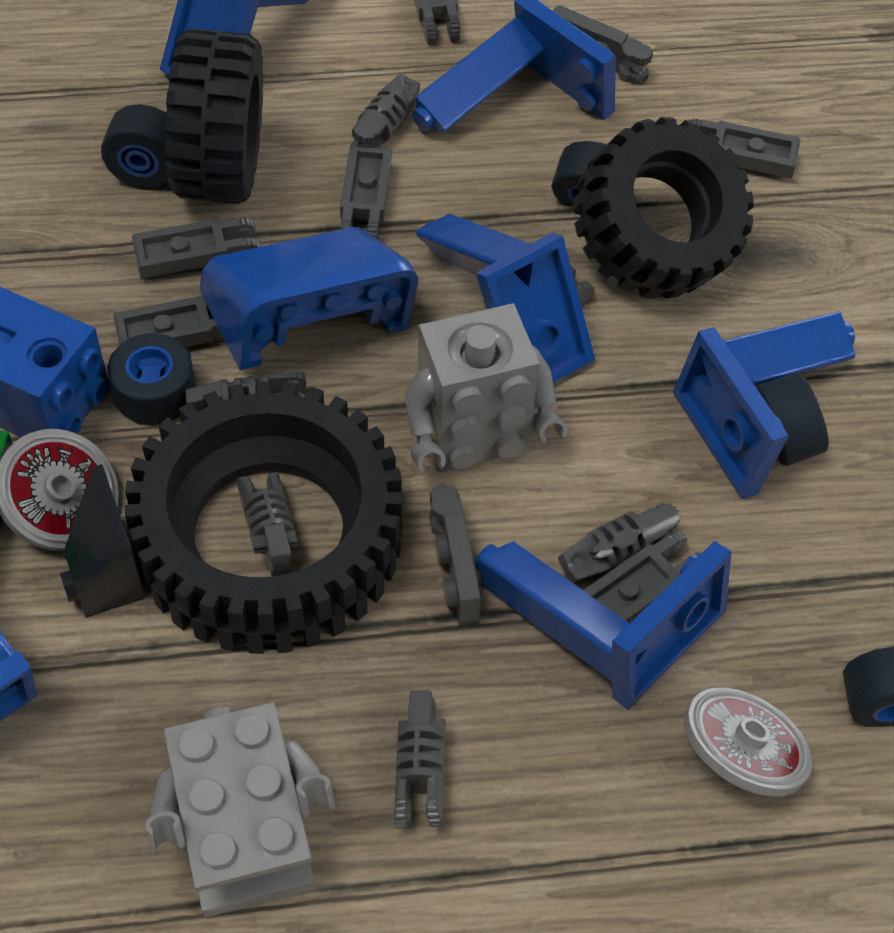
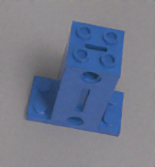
[0,287,110,437]

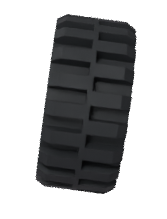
[165,28,263,204]
[573,117,754,299]

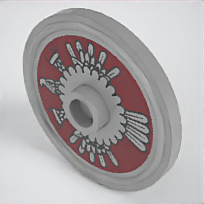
[0,429,119,551]
[684,687,813,797]

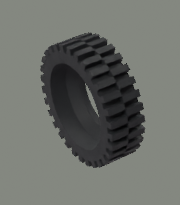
[124,381,403,654]

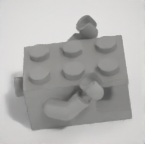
[405,303,567,473]
[145,702,335,919]

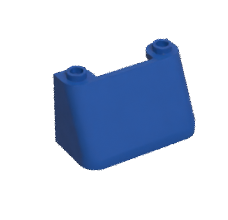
[200,227,419,370]

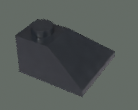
[60,464,145,618]

